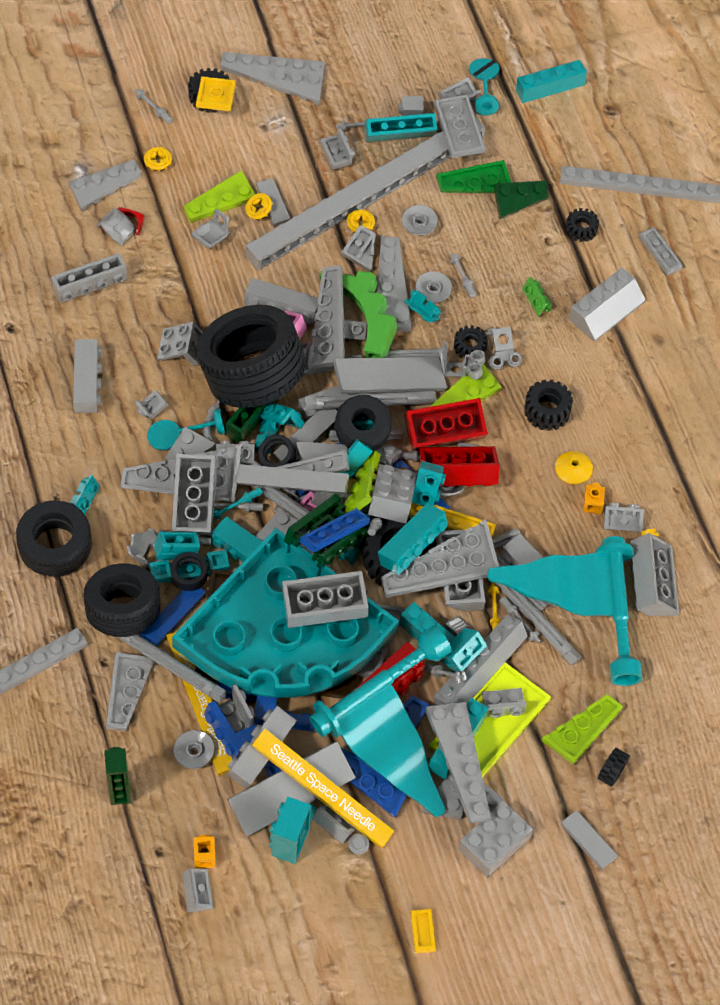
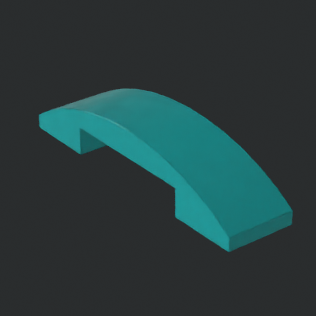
[149,550,230,583]

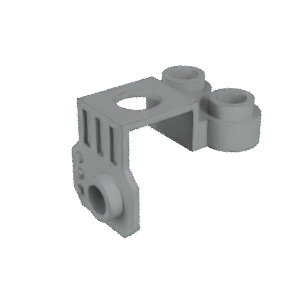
[484,327,522,371]
[439,342,485,380]

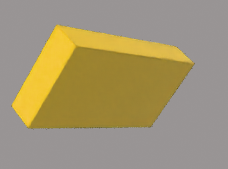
[410,909,436,953]

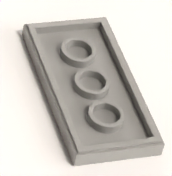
[434,94,486,158]

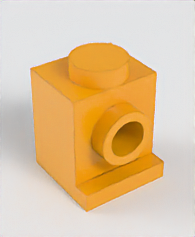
[583,483,605,514]
[193,835,216,868]

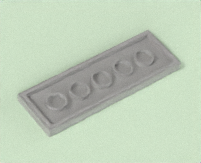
[333,357,447,394]
[227,741,356,836]

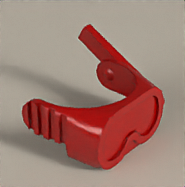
[102,207,145,236]

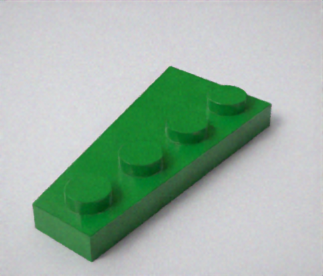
[436,160,511,193]

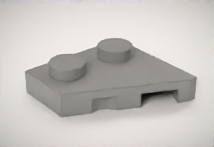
[341,225,376,272]
[165,427,216,460]
[422,776,463,820]

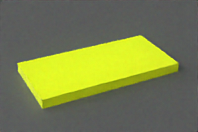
[429,662,551,778]

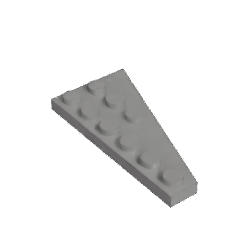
[221,52,325,106]
[120,445,242,502]
[381,519,499,598]

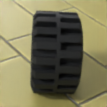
[524,379,573,431]

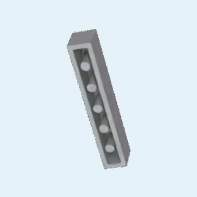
[433,615,528,705]

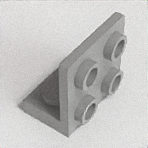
[157,322,203,366]
[218,684,255,733]

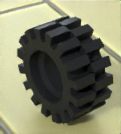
[566,208,599,242]
[454,325,488,359]
[597,747,630,787]

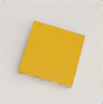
[196,76,236,112]

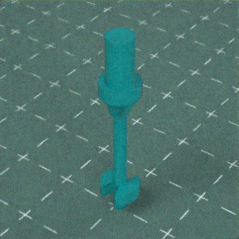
[214,487,263,520]

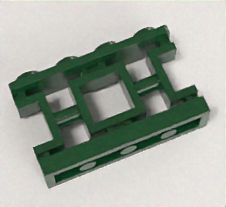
[283,493,371,569]

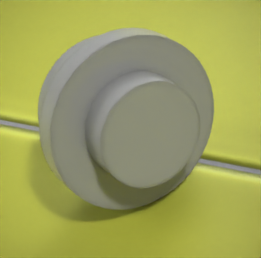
[348,834,369,855]

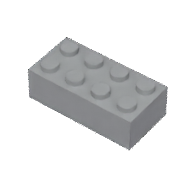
[172,454,217,536]
[282,571,368,628]

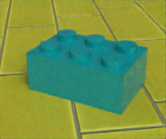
[270,796,311,864]

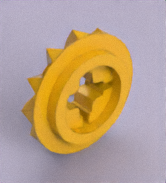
[144,147,172,171]
[245,193,273,220]
[347,210,375,233]

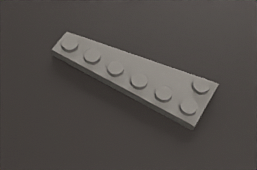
[377,236,411,332]
[307,265,345,369]
[425,702,491,823]

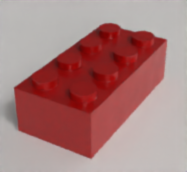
[404,398,488,452]
[419,446,499,487]
[352,641,425,696]

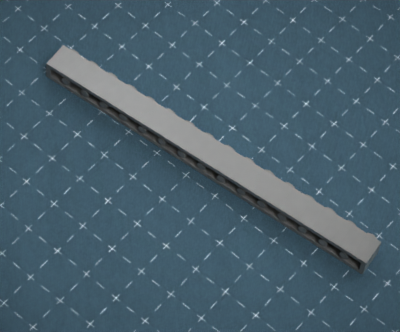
[246,117,485,271]

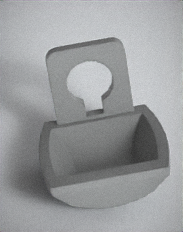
[96,208,137,246]
[191,209,230,248]

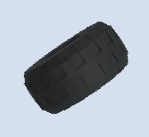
[335,395,392,451]

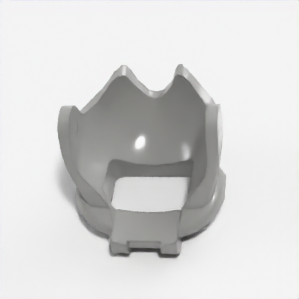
[126,528,163,569]

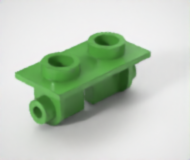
[522,277,552,316]

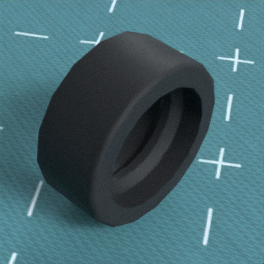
[258,434,297,467]
[171,552,208,591]

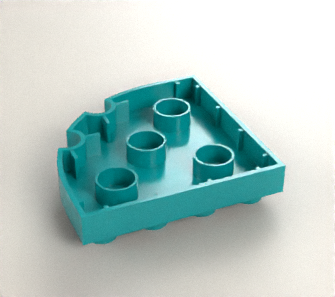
[172,528,399,698]

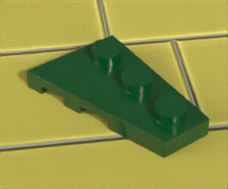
[494,180,549,220]

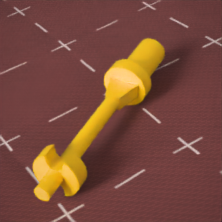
[488,583,501,630]

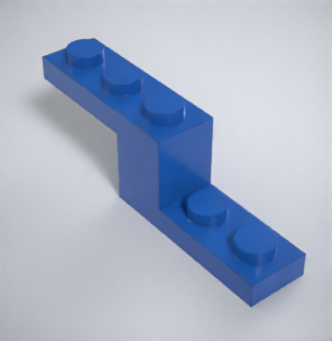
[218,683,314,732]
[204,701,281,777]

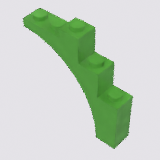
[319,270,398,358]

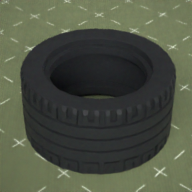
[196,305,306,408]

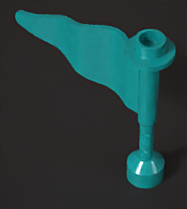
[487,536,643,686]
[309,626,452,817]

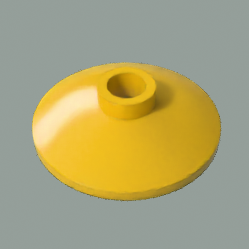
[555,451,593,485]

